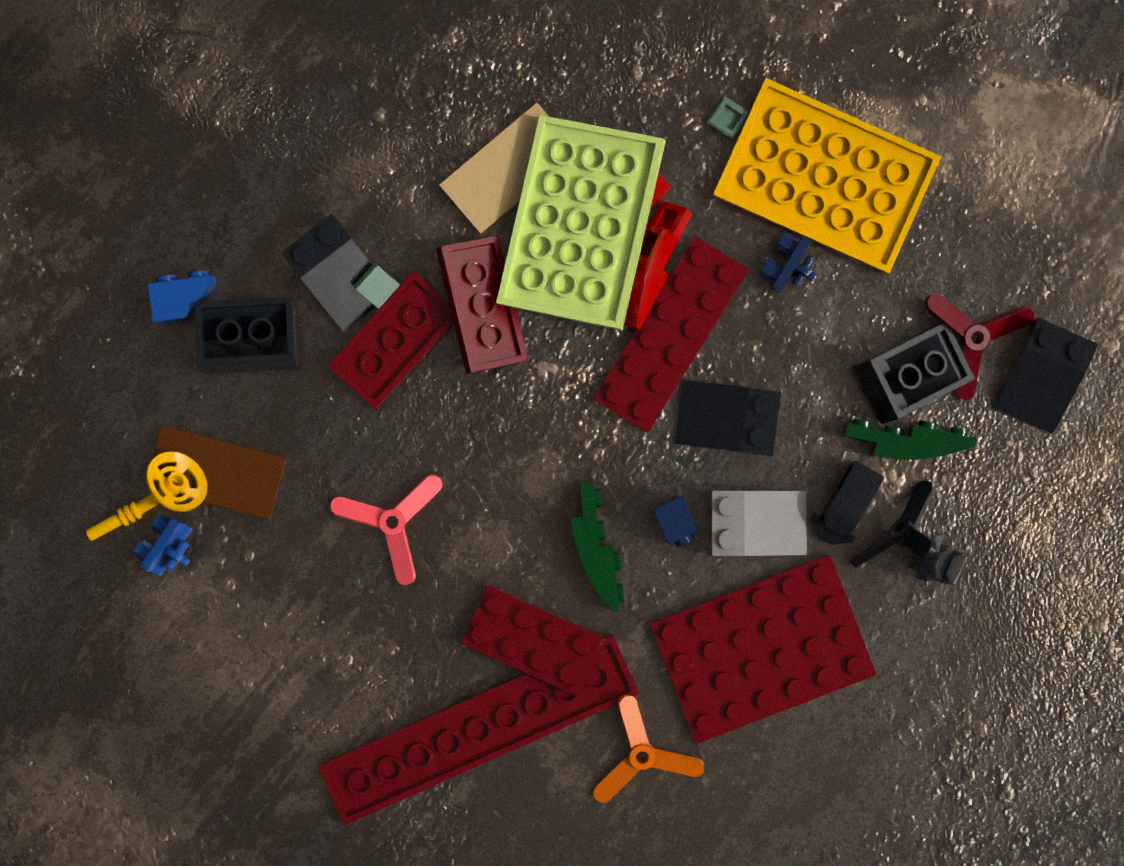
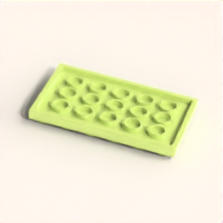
[496,115,666,330]

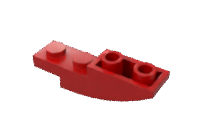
[624,201,692,330]

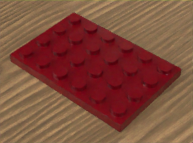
[650,554,877,744]

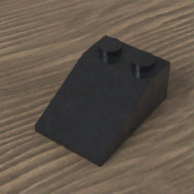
[281,214,394,332]
[993,318,1098,434]
[854,323,975,425]
[675,380,781,457]

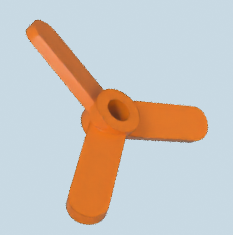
[593,695,704,803]

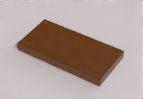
[145,425,287,519]

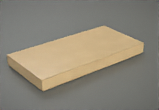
[439,103,549,234]

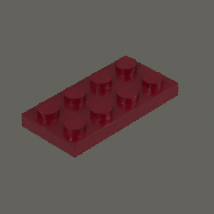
[436,236,528,374]
[328,271,454,409]
[461,585,606,698]

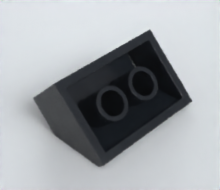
[195,297,299,374]

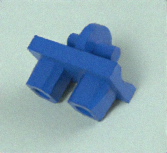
[134,515,193,576]

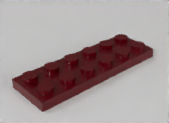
[593,236,749,433]

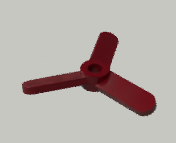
[925,293,1034,400]

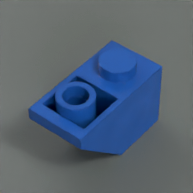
[148,271,217,324]

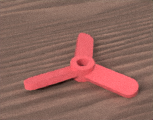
[330,474,442,585]

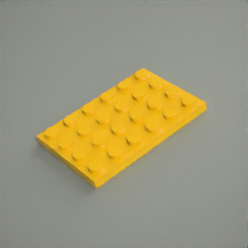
[713,78,942,275]

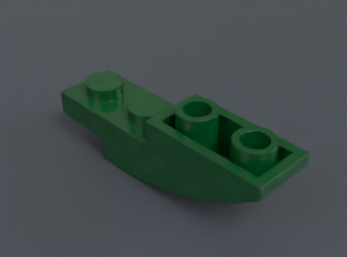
[842,419,977,460]
[570,483,625,611]

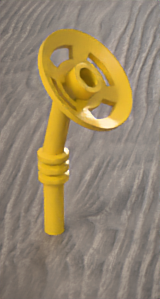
[86,452,207,541]

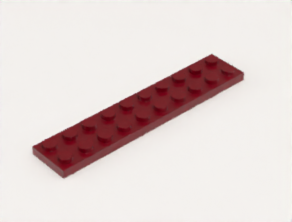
[318,635,639,825]

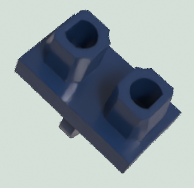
[759,232,817,293]

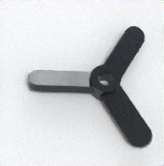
[850,481,937,568]

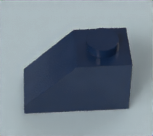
[651,496,698,547]

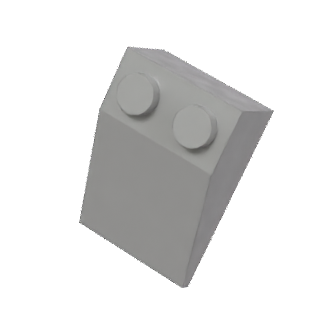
[710,491,807,556]

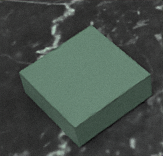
[706,96,750,141]
[354,262,400,309]

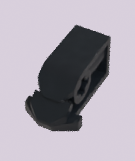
[810,461,885,545]
[909,532,968,586]

